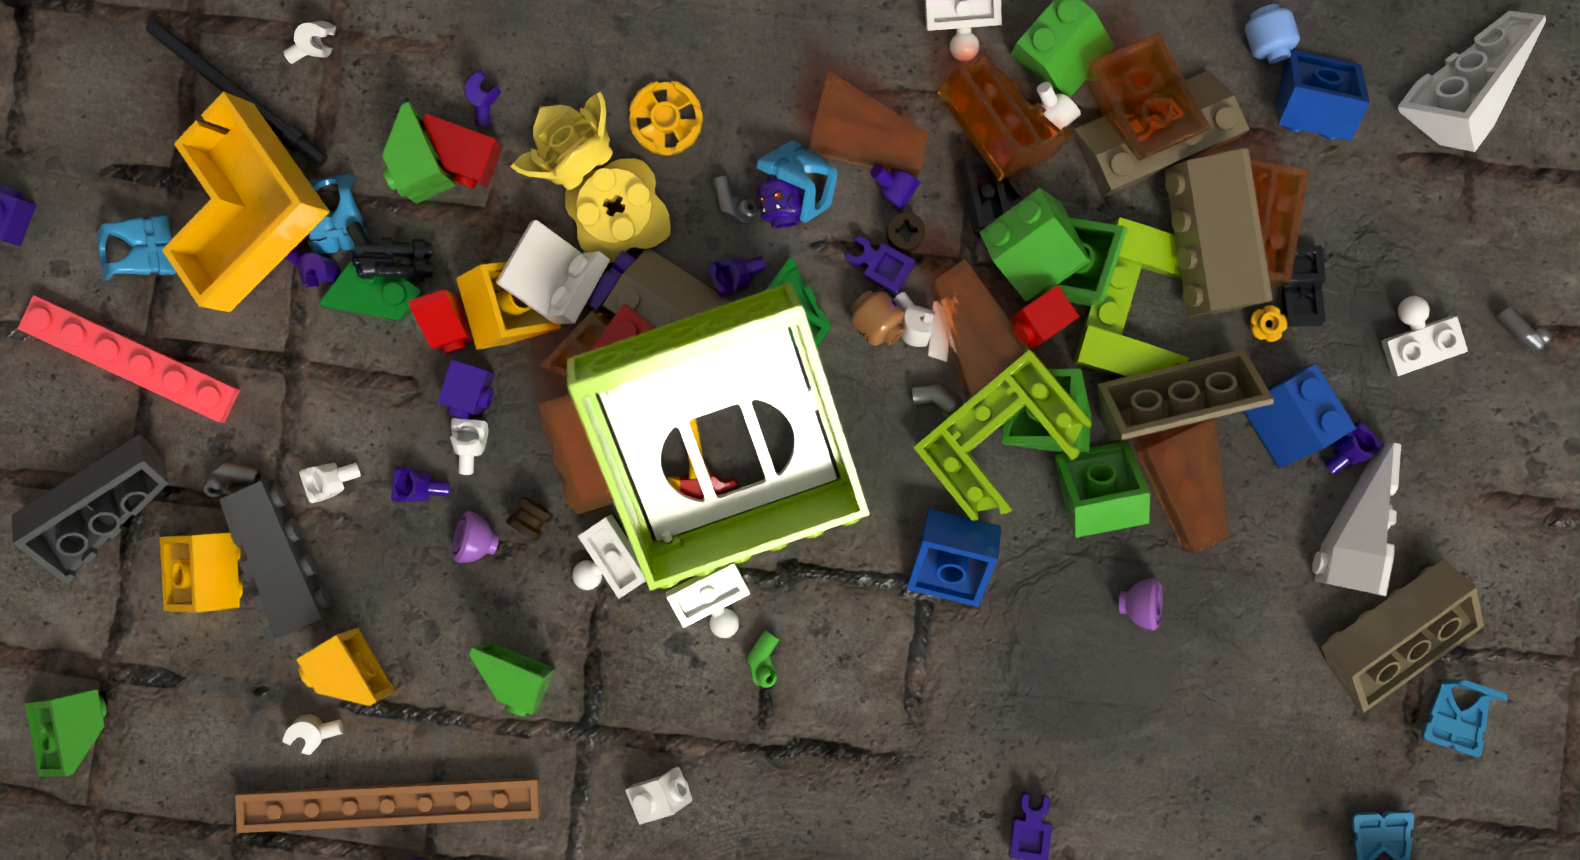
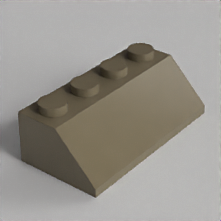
[1072,70,1250,198]
[1164,148,1273,317]
[603,248,732,328]
[1098,349,1273,441]
[1321,559,1484,713]

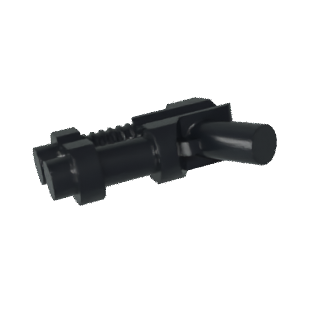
[346,222,433,282]

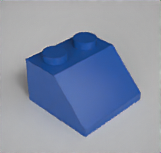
[1276,49,1370,141]
[1242,364,1356,468]
[906,508,1001,607]

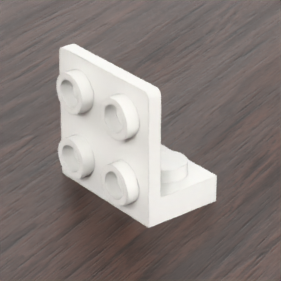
[496,220,610,324]

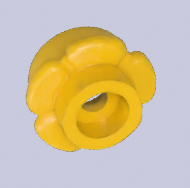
[1250,305,1287,342]

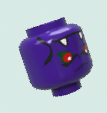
[757,174,805,229]

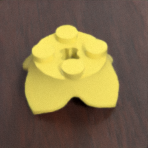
[510,92,613,190]
[565,158,671,263]

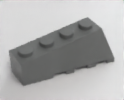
[12,434,168,585]
[219,480,333,642]

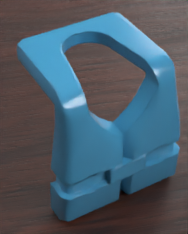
[756,140,837,223]
[307,173,371,255]
[96,215,176,280]
[1421,679,1508,758]
[1351,810,1414,860]

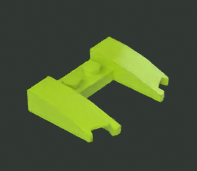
[1073,217,1189,378]
[913,349,1092,521]

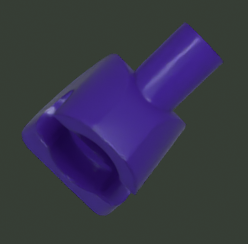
[463,70,501,126]
[871,164,921,213]
[285,247,340,287]
[708,256,766,298]
[1325,421,1384,475]
[391,466,450,502]

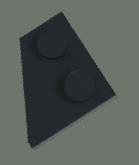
[957,155,1024,232]

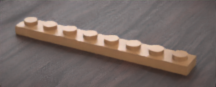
[235,777,541,833]

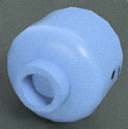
[1245,4,1300,64]

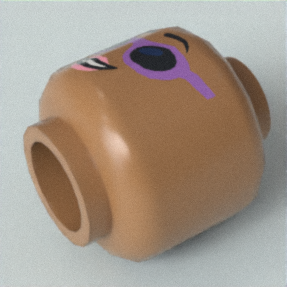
[850,290,905,346]

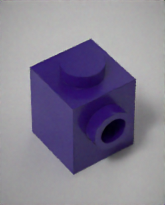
[0,184,36,246]
[437,359,494,419]

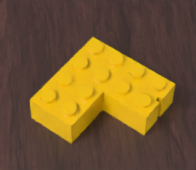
[162,92,330,312]

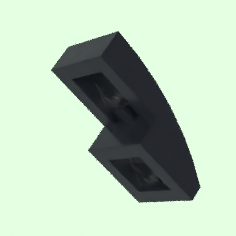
[1281,246,1326,326]

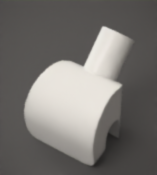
[284,21,336,64]
[1037,82,1081,138]
[893,292,935,347]
[450,418,488,475]
[299,463,361,503]
[282,714,343,755]

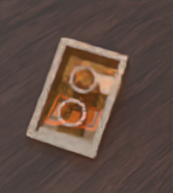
[1086,32,1210,161]

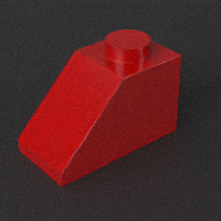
[423,113,503,190]
[1009,285,1080,349]
[408,289,474,355]

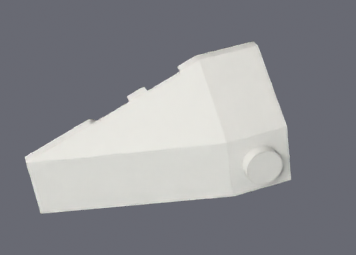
[1398,11,1546,152]
[1312,443,1401,596]

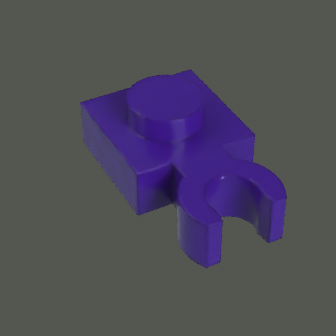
[845,236,916,296]
[586,251,635,314]
[1008,791,1052,860]

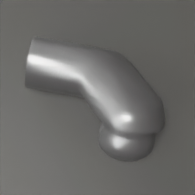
[711,176,758,223]
[1496,306,1551,351]
[911,384,963,420]
[202,462,261,497]

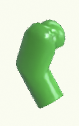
[747,629,780,688]

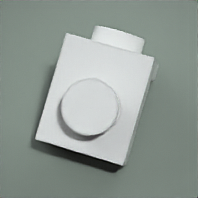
[625,767,692,825]

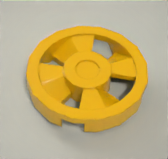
[629,81,703,156]

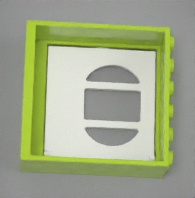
[567,282,870,591]

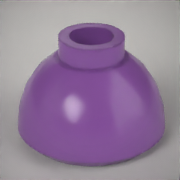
[452,511,499,563]
[1119,578,1163,631]

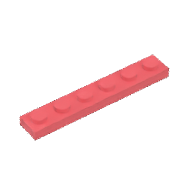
[17,295,241,423]

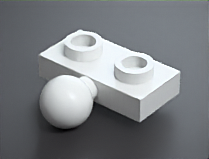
[925,0,1002,61]
[1381,296,1468,376]
[572,514,646,599]
[665,562,750,638]

